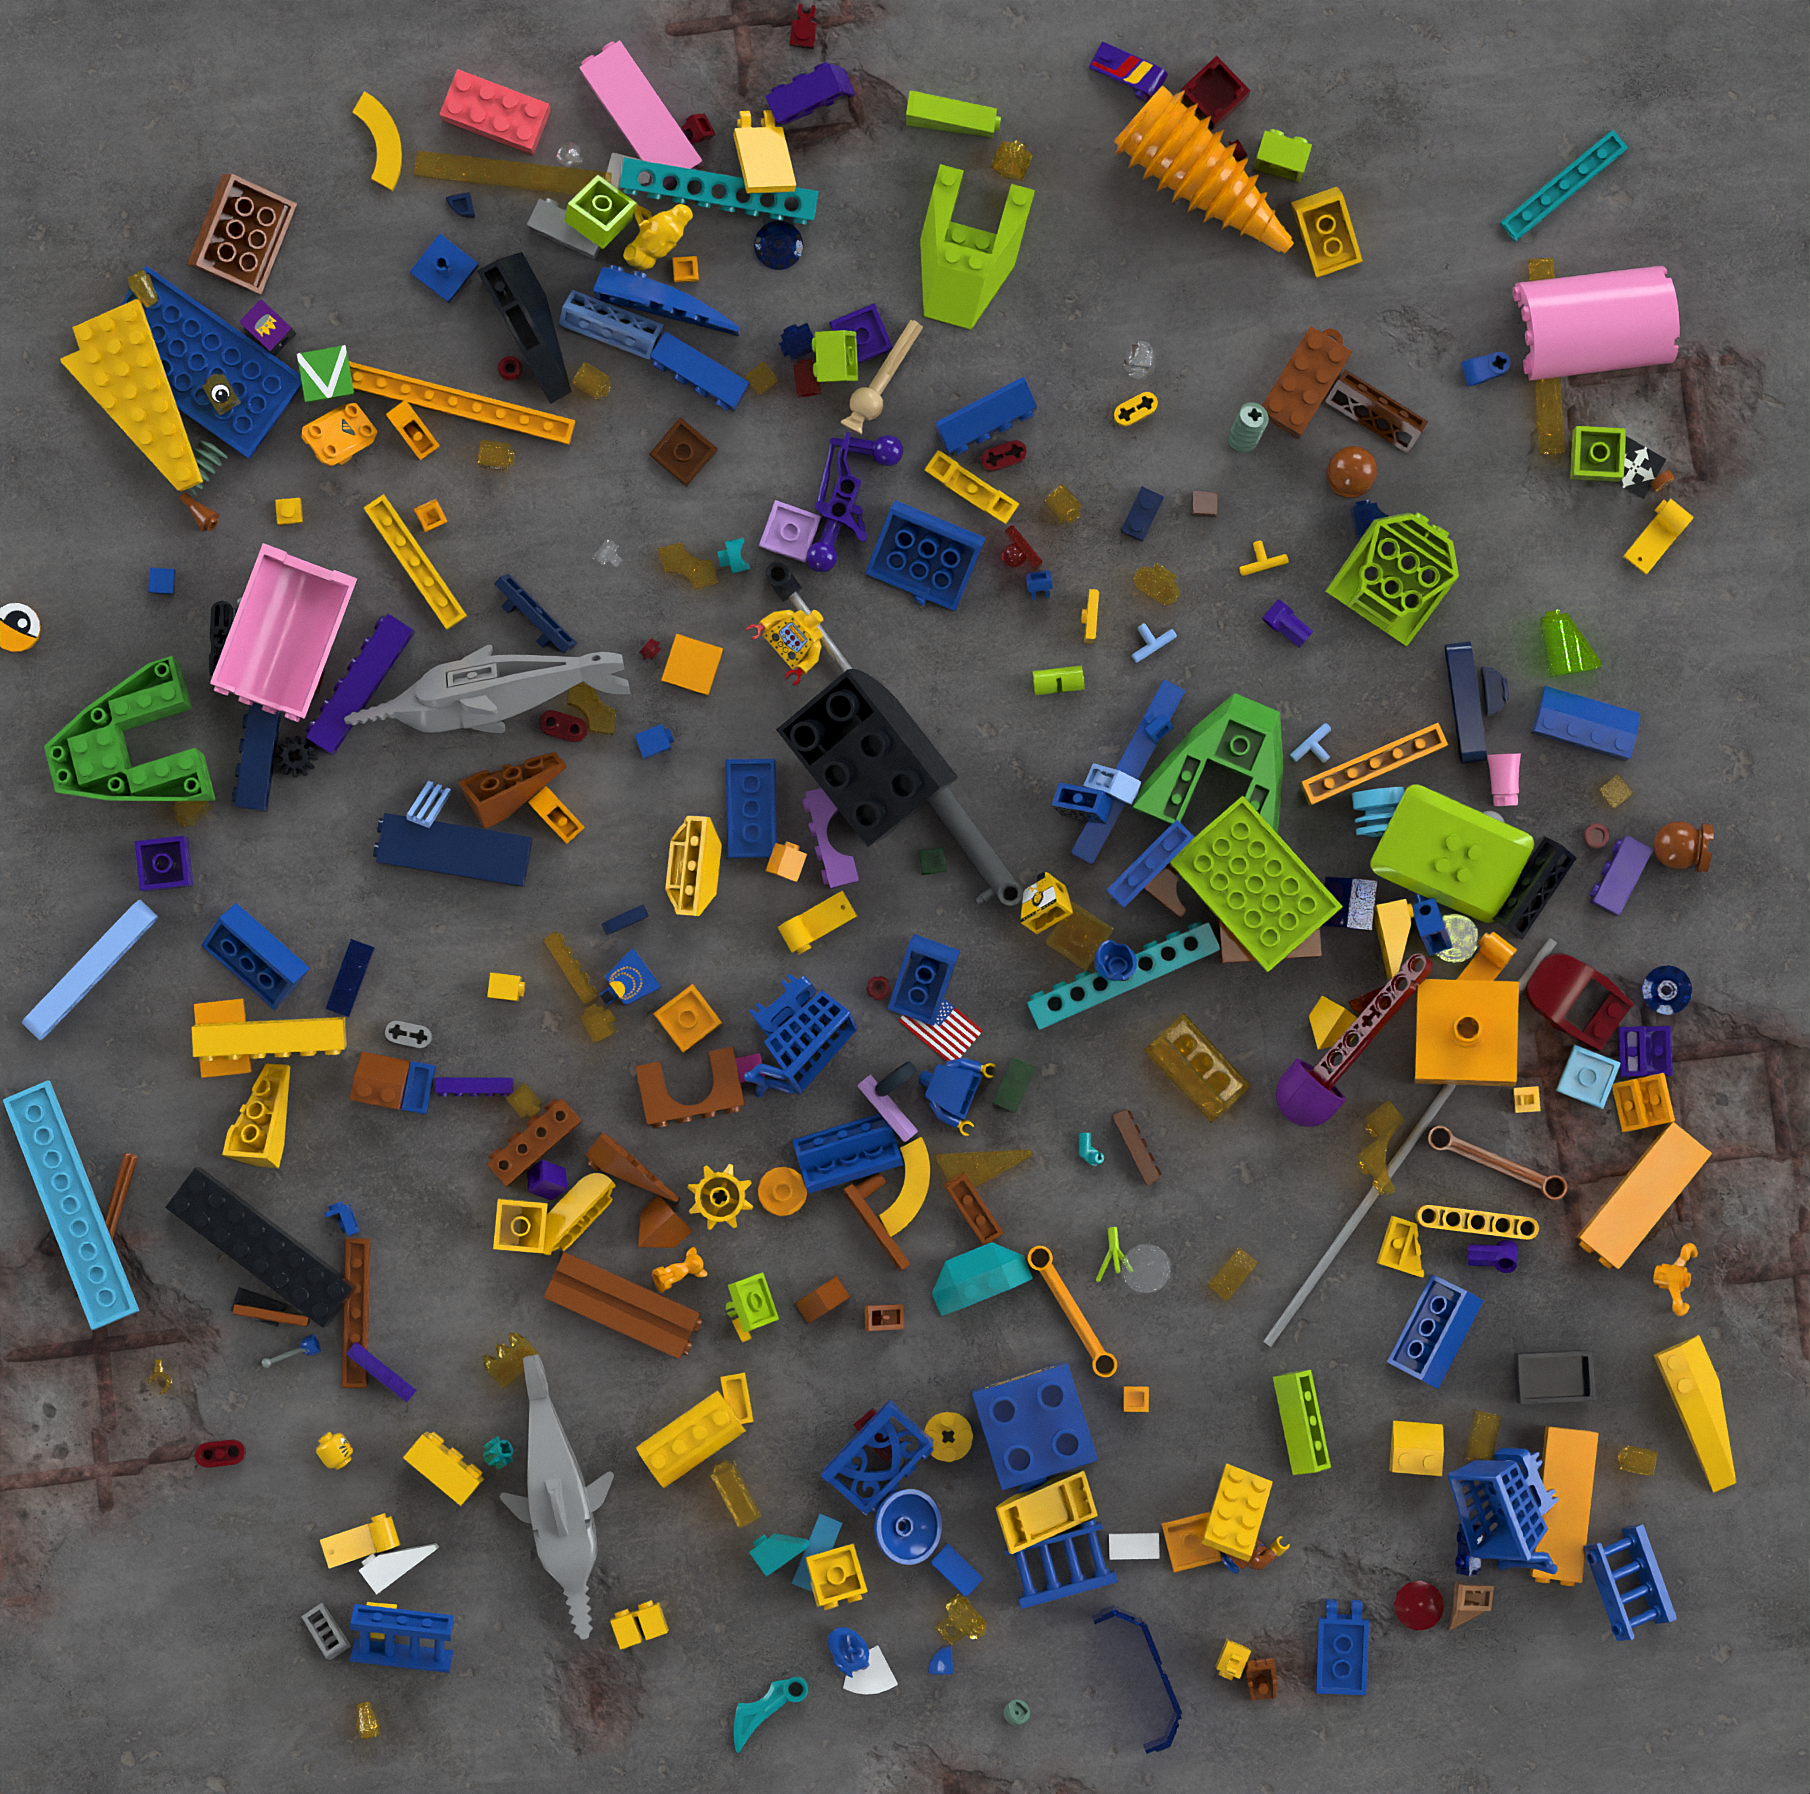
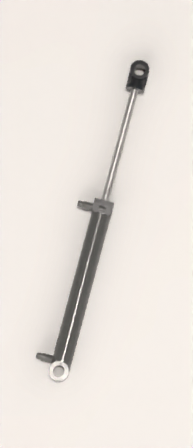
[766,561,1023,907]

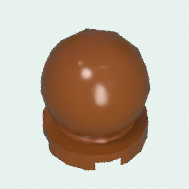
[1326,446,1377,499]
[1653,821,1714,873]

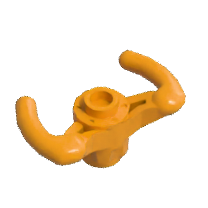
[1653,1243,1698,1317]

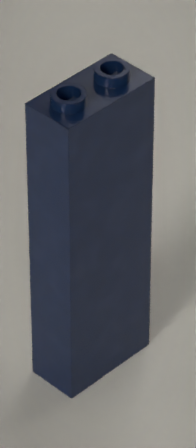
[373,813,533,887]

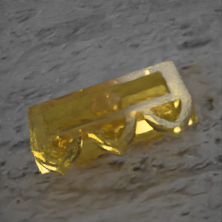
[483,1332,541,1389]

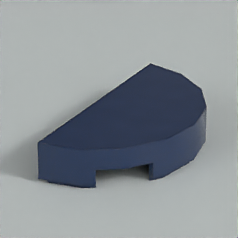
[1482,667,1510,716]

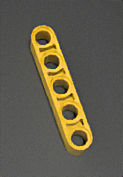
[1415,1205,1539,1240]

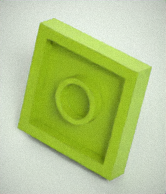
[726,1272,779,1332]

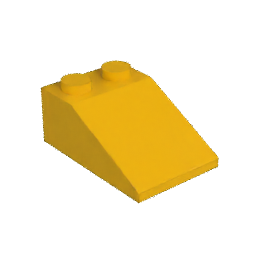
[1291,187,1363,278]
[1372,899,1414,980]

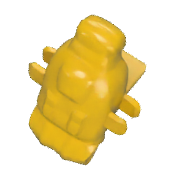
[623,204,693,270]

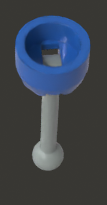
[262,1334,321,1368]

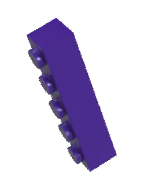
[435,1077,514,1096]
[345,1342,417,1402]

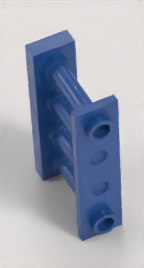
[1005,1519,1118,1609]
[1583,1524,1677,1641]
[350,1604,454,1673]

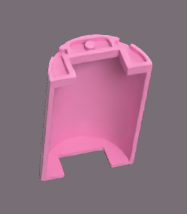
[1513,266,1680,381]
[210,543,357,722]

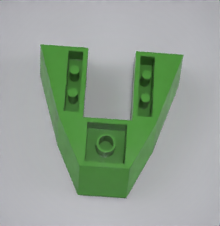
[44,656,216,801]
[1132,693,1284,834]

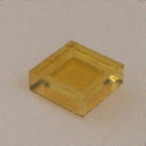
[745,361,779,396]
[1598,774,1633,809]

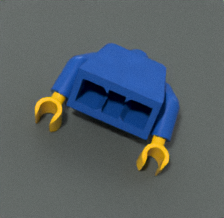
[918,1058,996,1136]

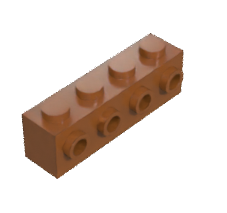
[487,1098,583,1186]

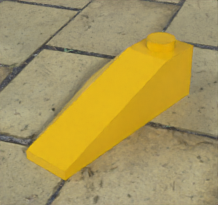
[222,1063,290,1168]

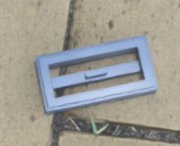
[407,781,451,828]

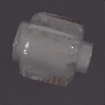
[1124,341,1157,380]

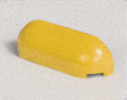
[543,1173,615,1255]

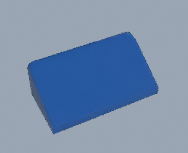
[930,1544,984,1597]

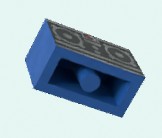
[1052,783,1113,824]

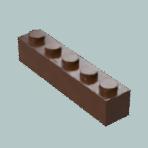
[1112,1109,1161,1185]

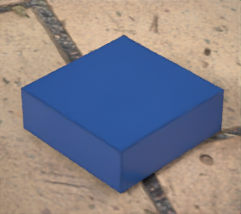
[148,568,176,595]

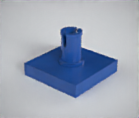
[410,234,479,303]

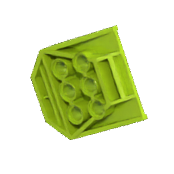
[1325,512,1459,646]

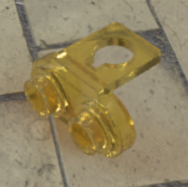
[1134,563,1179,605]
[935,1594,986,1645]

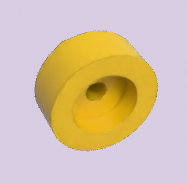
[732,1317,752,1343]

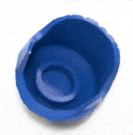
[1094,940,1137,981]

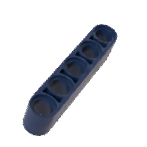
[1445,641,1487,764]

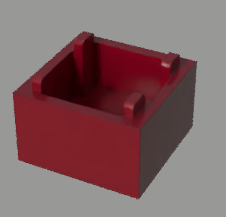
[1180,55,1250,130]

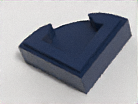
[446,192,475,218]

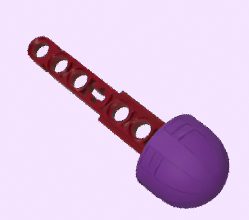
[1276,954,1432,1127]

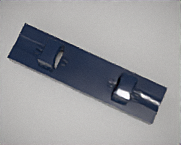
[494,574,577,654]

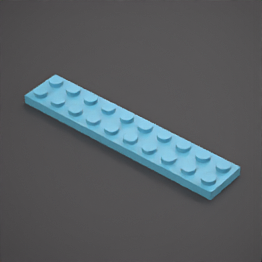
[3,1080,139,1330]

